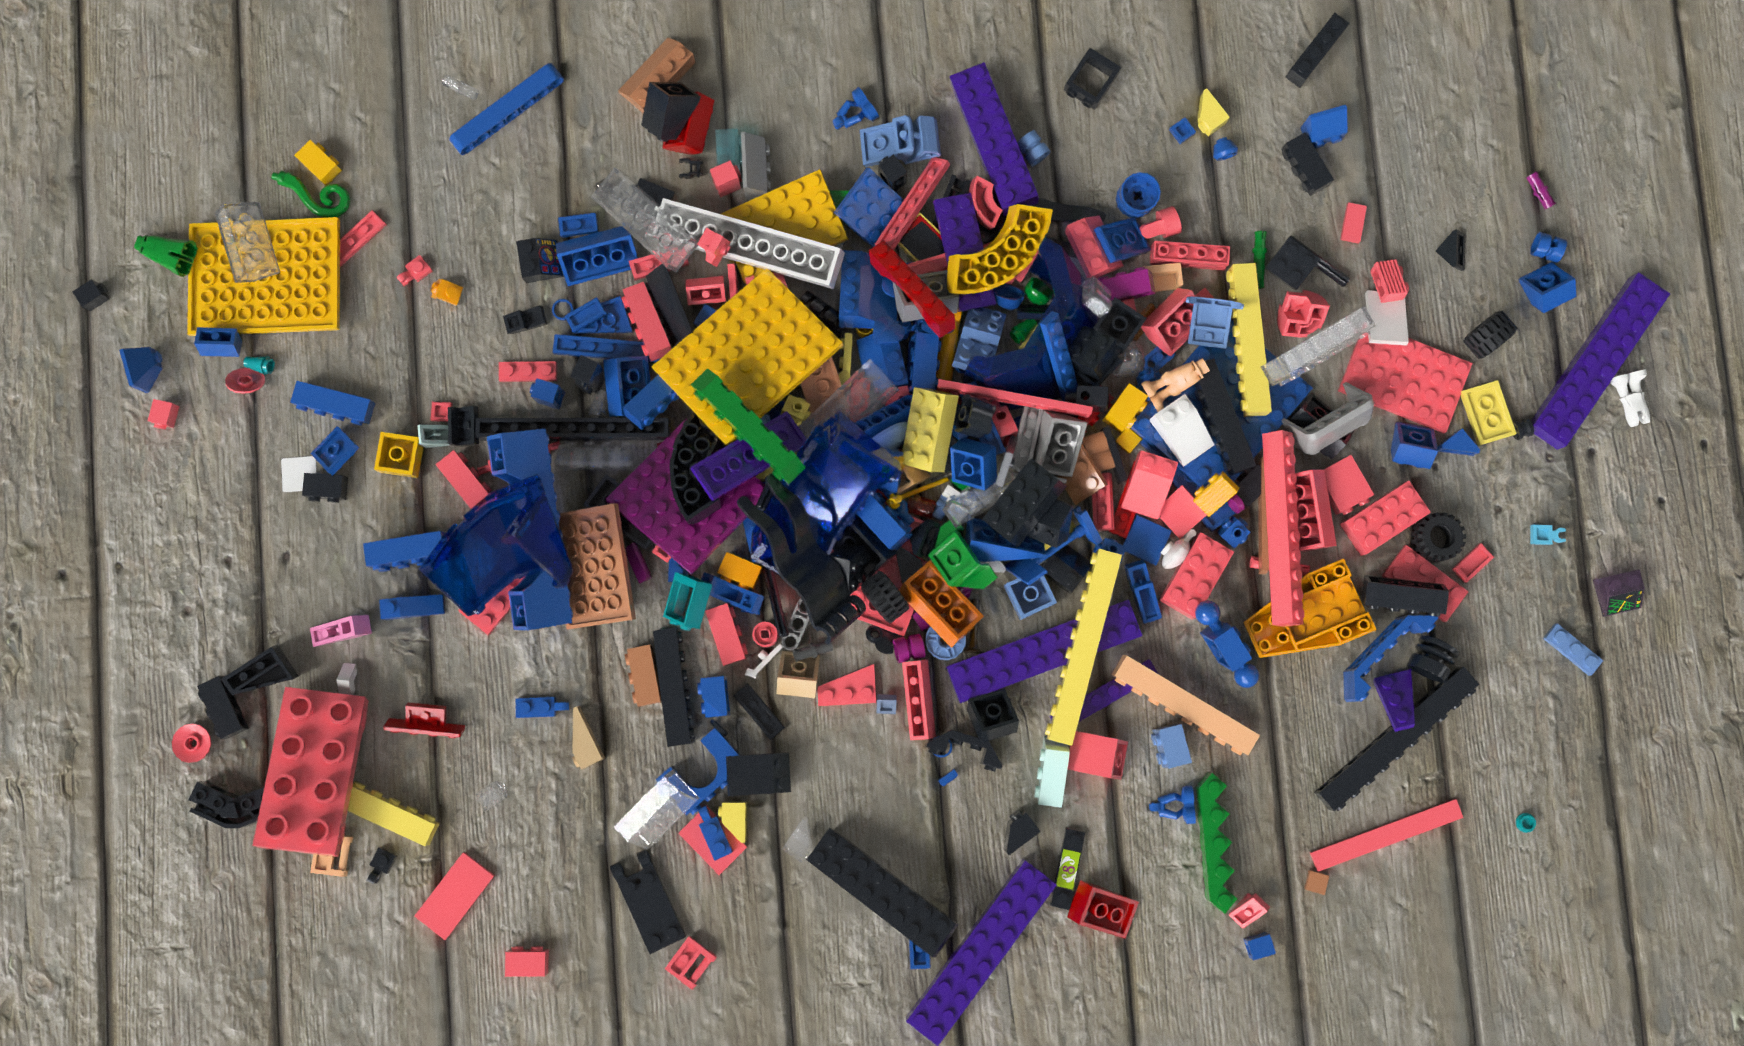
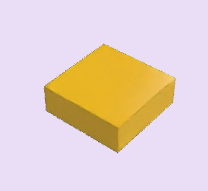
[1115,429,1142,454]

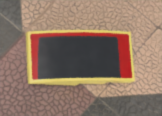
[898,212,945,262]

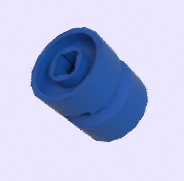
[1530,232,1567,263]

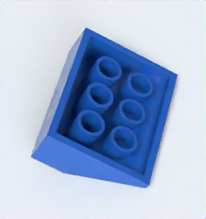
[839,250,897,329]

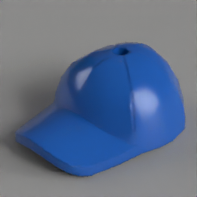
[993,284,1025,310]

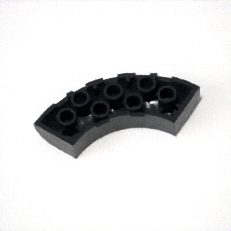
[670,412,723,525]

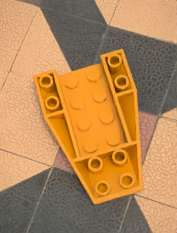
[1243,558,1377,658]

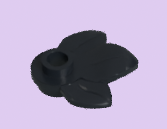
[866,625,903,655]

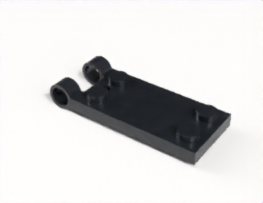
[610,849,686,954]

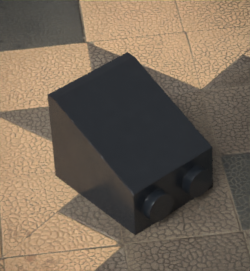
[641,82,701,142]

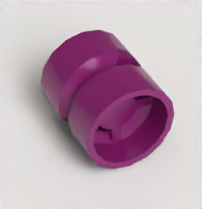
[893,633,925,664]

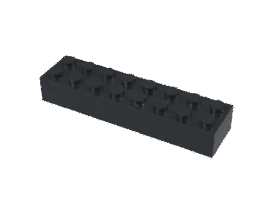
[806,828,959,957]

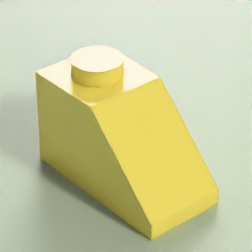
[1197,88,1230,136]
[718,802,747,843]

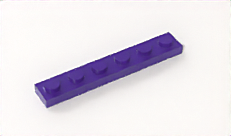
[1049,659,1158,722]

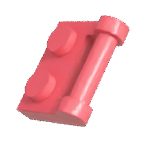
[665,935,717,990]

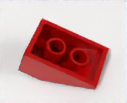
[1067,880,1139,939]

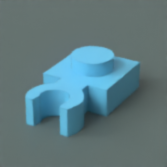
[1530,525,1566,545]

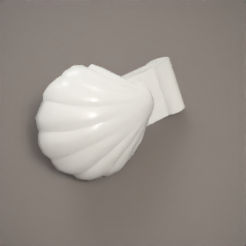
[1160,529,1196,569]

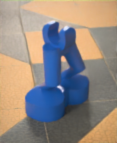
[833,87,879,130]
[1149,785,1196,824]

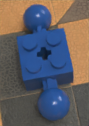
[1195,600,1259,688]

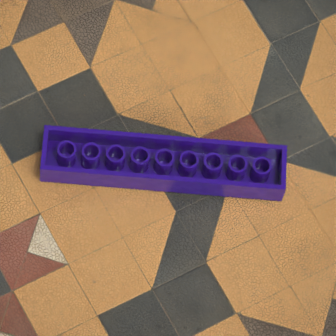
[1531,272,1670,450]
[946,599,1143,703]
[905,859,1057,1046]

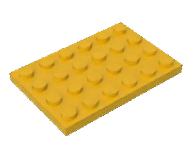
[721,169,849,285]

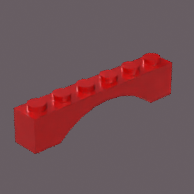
[869,240,955,338]

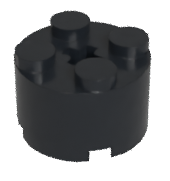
[953,394,996,438]

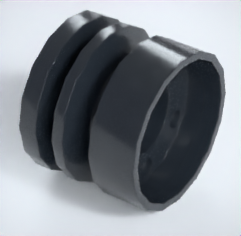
[1407,635,1459,683]

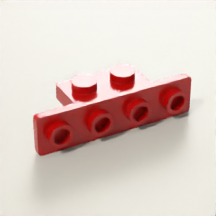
[383,702,465,738]

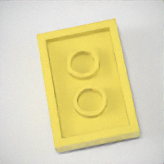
[1460,380,1516,446]

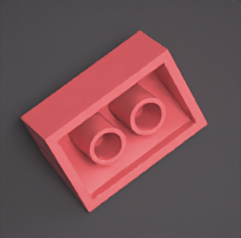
[1065,216,1124,282]
[1141,288,1196,356]

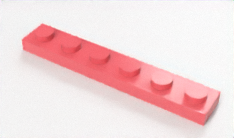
[875,157,950,250]

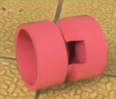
[752,622,779,648]

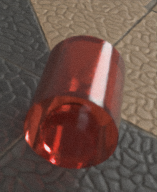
[908,494,936,519]

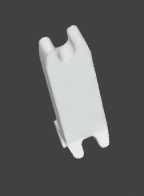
[745,644,783,679]

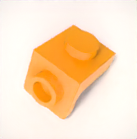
[431,279,463,305]

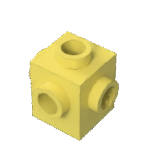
[780,394,811,427]

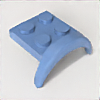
[1186,296,1244,349]

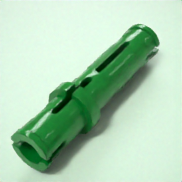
[1252,231,1268,289]

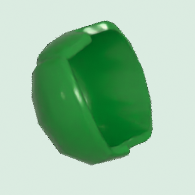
[1025,277,1053,305]

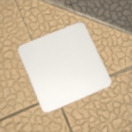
[281,456,316,492]

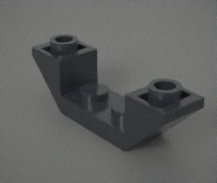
[925,730,1002,772]

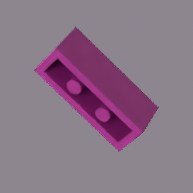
[1092,267,1156,308]

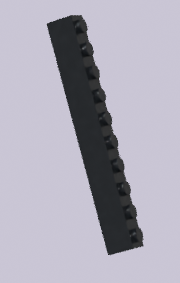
[475,418,671,441]
[1314,666,1479,811]

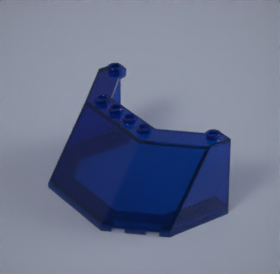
[962,237,1098,411]
[750,411,902,574]
[419,474,573,617]

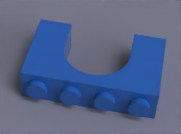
[656,728,740,815]

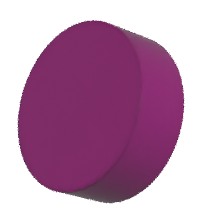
[1227,494,1245,514]

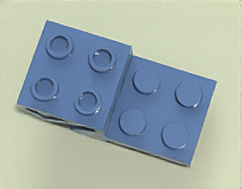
[860,115,941,167]
[952,307,1007,377]

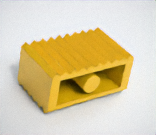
[1193,471,1239,517]

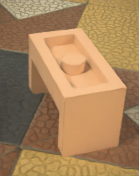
[1143,263,1183,292]

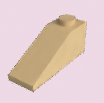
[572,706,605,770]

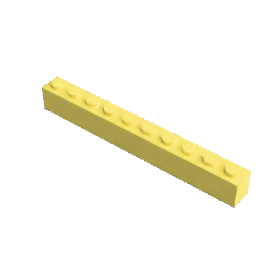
[1045,549,1122,746]

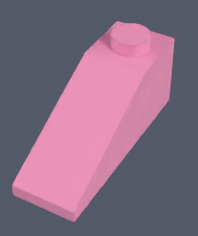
[310,615,372,647]

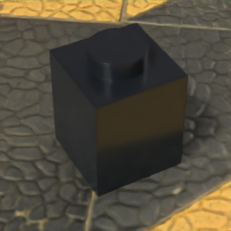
[72,279,110,311]

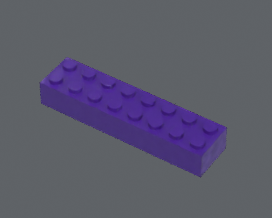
[949,62,1039,217]

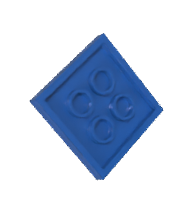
[834,168,904,248]

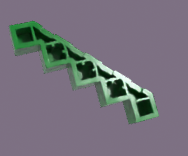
[690,368,806,484]
[1195,772,1237,914]

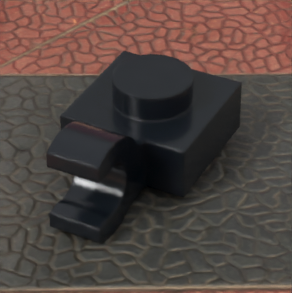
[367,847,397,884]

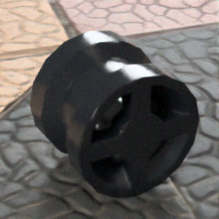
[1513,418,1534,440]

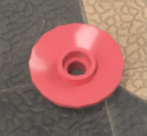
[225,368,265,394]
[172,724,211,763]

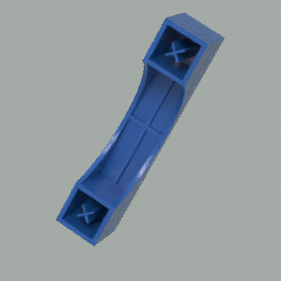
[487,429,573,630]

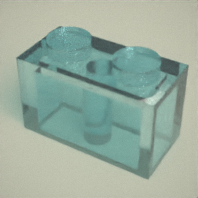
[715,129,742,171]

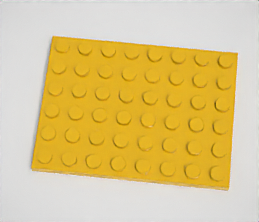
[187,217,340,336]
[651,269,844,446]

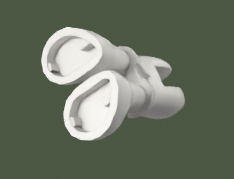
[1610,369,1650,427]

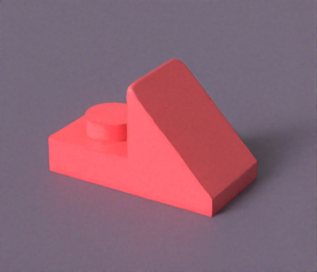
[1229,893,1270,928]

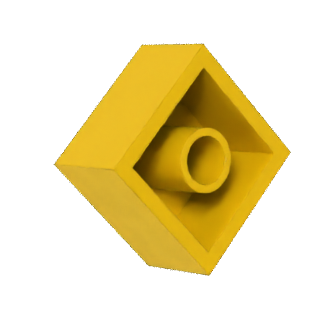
[1102,383,1148,433]
[374,432,423,478]

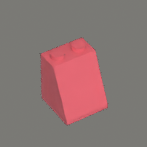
[1067,731,1128,780]

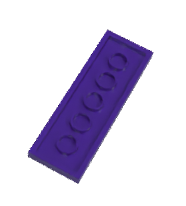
[933,193,996,312]
[690,411,809,501]

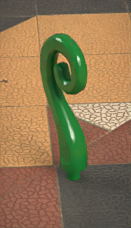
[271,170,350,218]

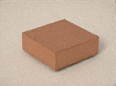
[1304,870,1329,895]

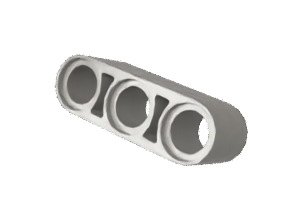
[782,599,810,651]

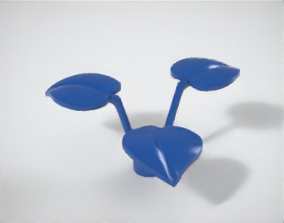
[873,277,954,346]

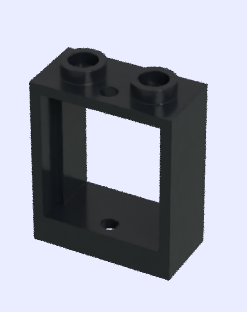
[1064,48,1121,110]

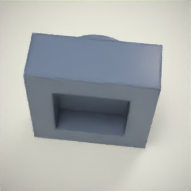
[876,694,897,714]

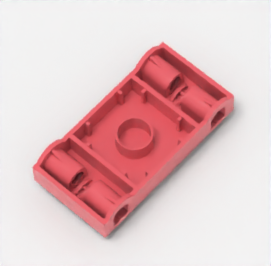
[253,687,369,857]

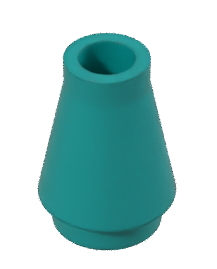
[243,356,275,375]

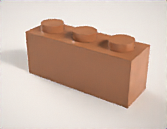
[625,644,662,707]

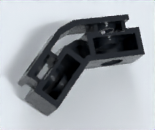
[188,781,264,829]

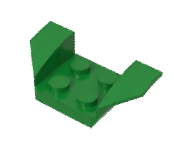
[928,516,998,589]

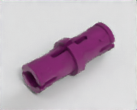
[1526,172,1556,210]

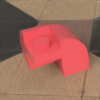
[1277,290,1330,338]

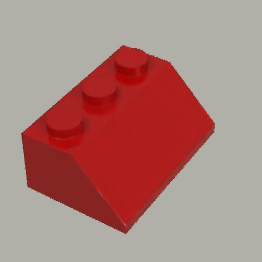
[662,91,715,155]

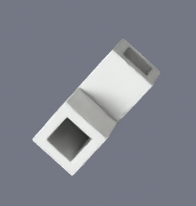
[337,663,357,695]

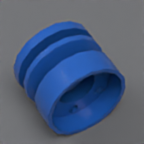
[1116,172,1161,218]

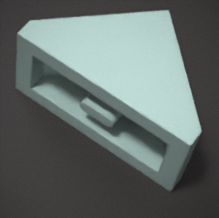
[417,424,449,448]

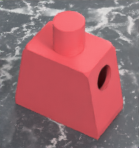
[991,401,1018,447]

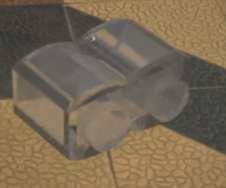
[1082,276,1112,318]

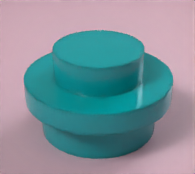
[1516,813,1536,833]

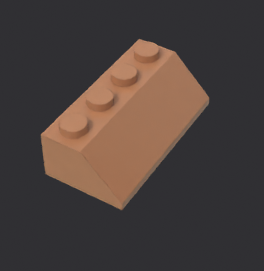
[618,38,696,113]

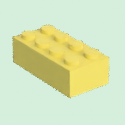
[902,387,959,472]

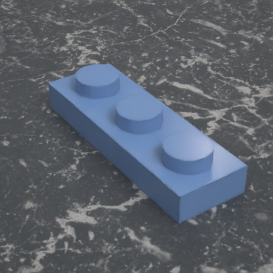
[1543,623,1603,676]

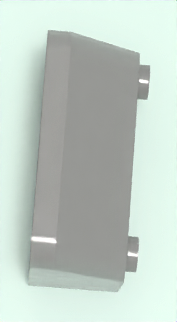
[1281,382,1375,455]
[1012,406,1077,484]

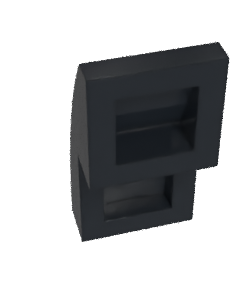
[503,305,547,334]

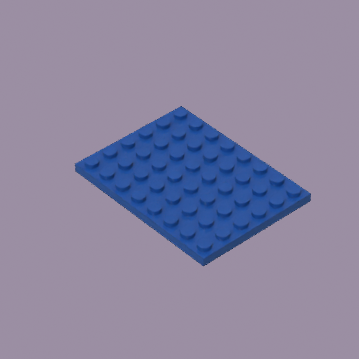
[1131,320,1313,487]

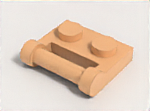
[310,836,353,877]

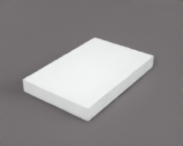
[1365,290,1409,345]

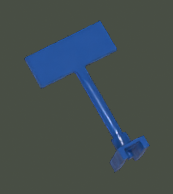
[1004,506,1103,586]

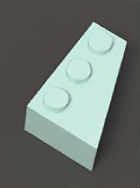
[1034,736,1070,808]

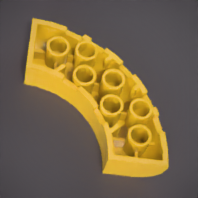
[947,204,1053,294]

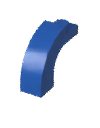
[701,572,764,615]

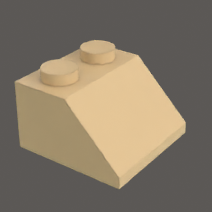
[777,651,820,698]

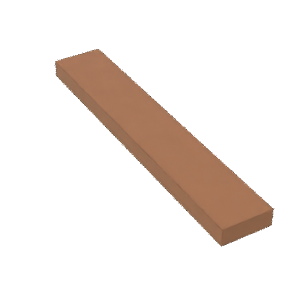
[1258,458,1269,574]

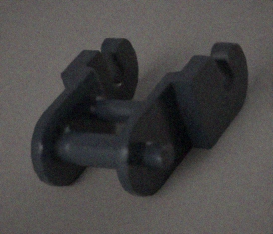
[679,158,703,179]

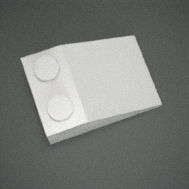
[1149,394,1214,467]

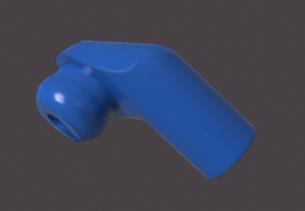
[895,500,915,525]

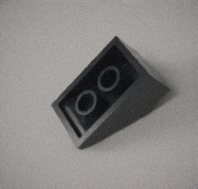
[726,752,791,796]

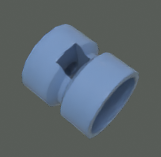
[1017,130,1051,166]

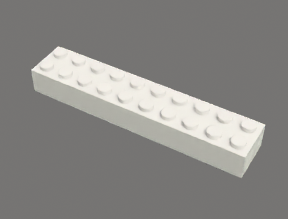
[652,198,845,289]

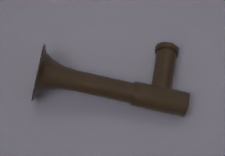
[963,599,983,654]

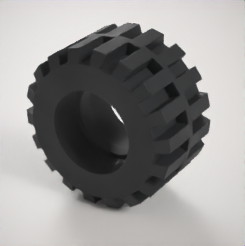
[1463,311,1518,359]
[1411,512,1466,562]
[861,571,909,623]

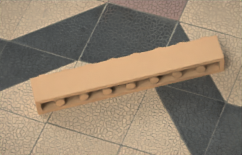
[1111,655,1260,756]

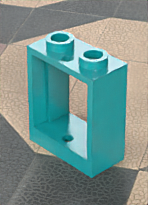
[663,572,712,631]

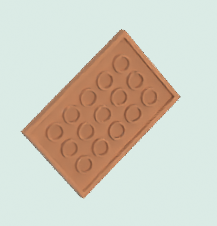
[559,503,636,630]

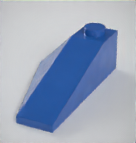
[965,517,1046,562]

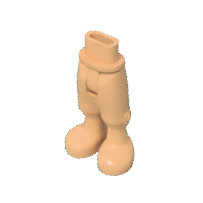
[1141,358,1210,412]

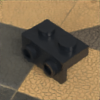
[447,406,479,447]

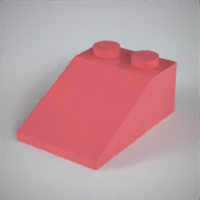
[1121,450,1178,520]

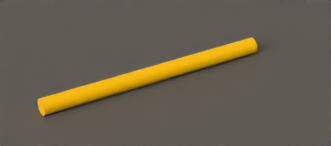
[886,477,949,505]

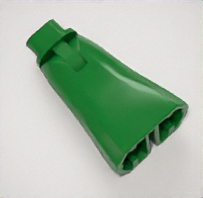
[134,235,198,277]

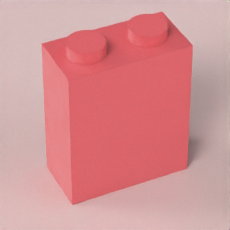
[1324,455,1374,516]

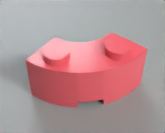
[969,176,1002,230]

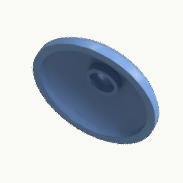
[860,422,908,460]

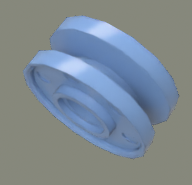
[925,626,966,660]

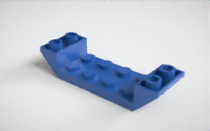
[1343,615,1438,702]

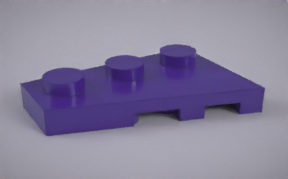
[1373,669,1415,732]

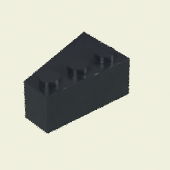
[221,644,299,695]

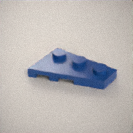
[566,296,633,334]

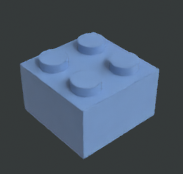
[1004,575,1057,620]
[1151,724,1192,769]

